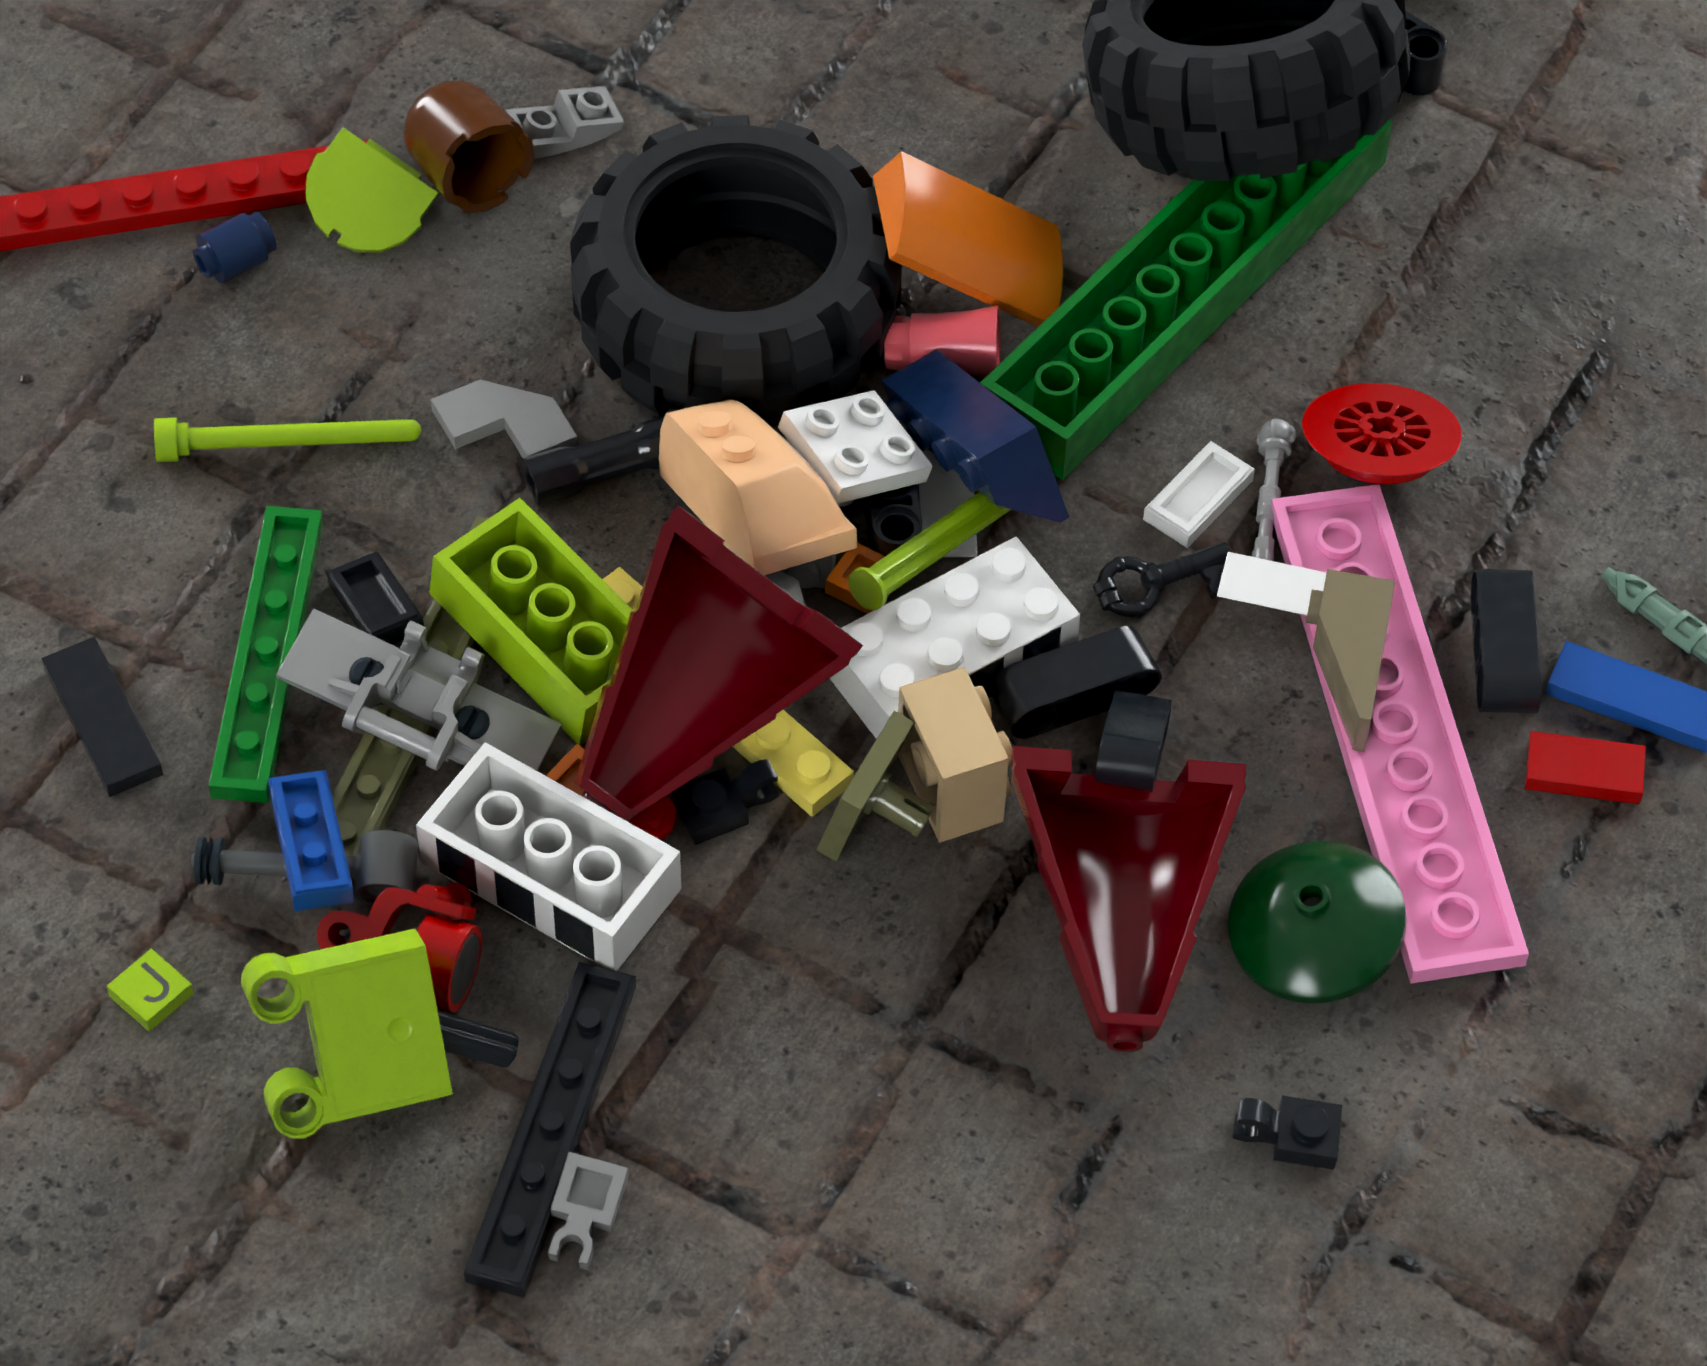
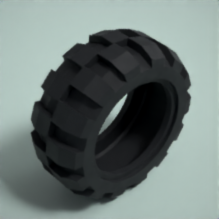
[1082,0,1410,181]
[570,115,902,427]

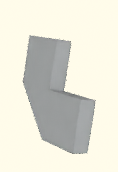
[431,379,578,458]

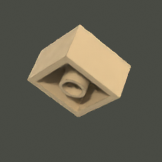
[898,667,1012,843]

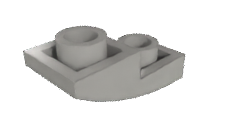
[506,86,624,159]

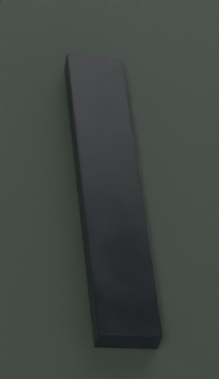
[464,962,636,1298]

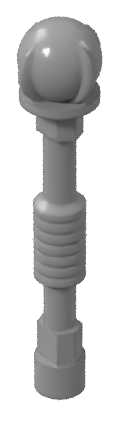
[1252,419,1296,561]

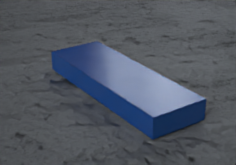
[1545,641,1707,753]
[268,770,354,912]

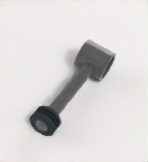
[191,830,419,906]

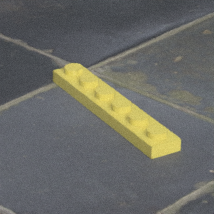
[602,567,854,817]

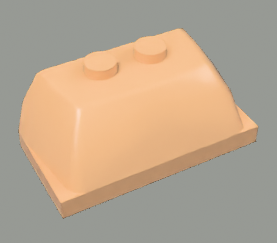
[659,400,857,575]

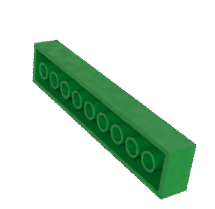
[980,119,1393,480]

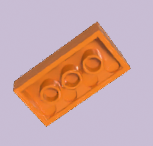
[873,151,1063,327]

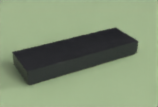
[42,637,163,797]

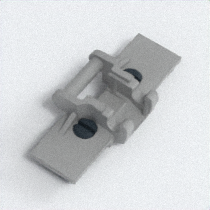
[276,609,562,771]

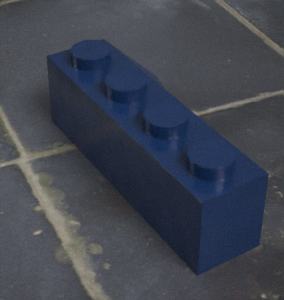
[881,349,1069,523]

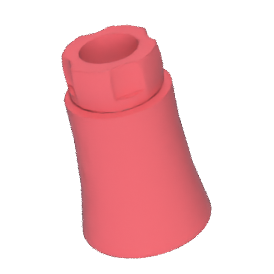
[884,305,1001,378]

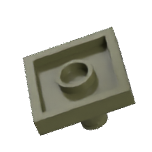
[816,710,936,861]

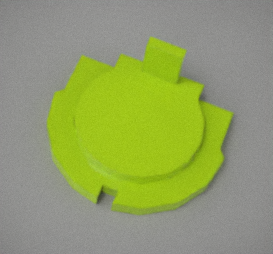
[306,127,439,253]

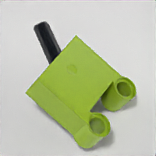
[241,928,519,1139]

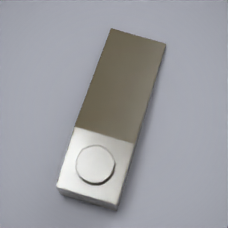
[1306,569,1395,752]

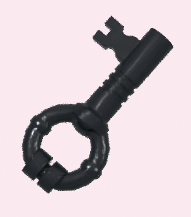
[1093,542,1231,617]

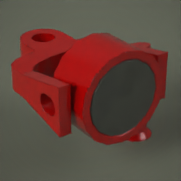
[316,883,483,1013]

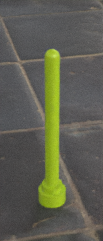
[154,417,421,462]

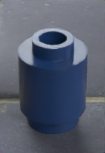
[193,212,277,283]

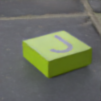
[107,948,194,1032]

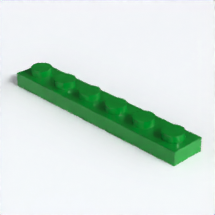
[208,506,324,803]

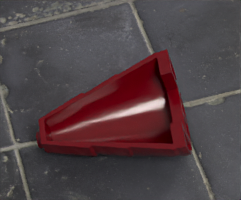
[575,505,863,821]
[1011,746,1246,1052]

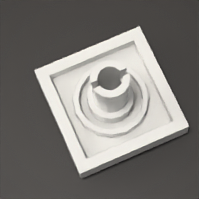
[778,390,933,507]

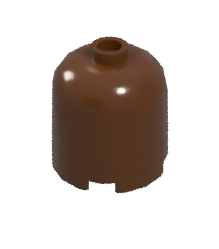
[403,80,534,213]

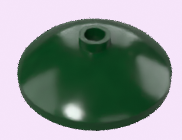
[1228,841,1407,1003]

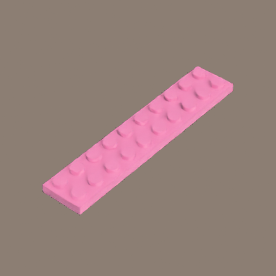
[1271,484,1529,984]

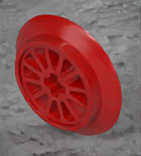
[1302,383,1462,484]

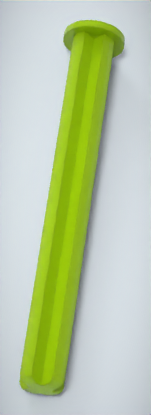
[848,492,1012,611]

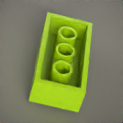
[429,498,633,745]

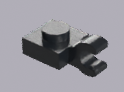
[672,759,779,845]
[1233,1095,1343,1170]

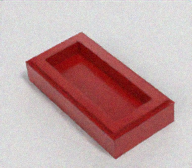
[1524,731,1646,804]

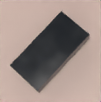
[326,551,424,644]

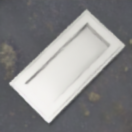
[1143,441,1255,548]

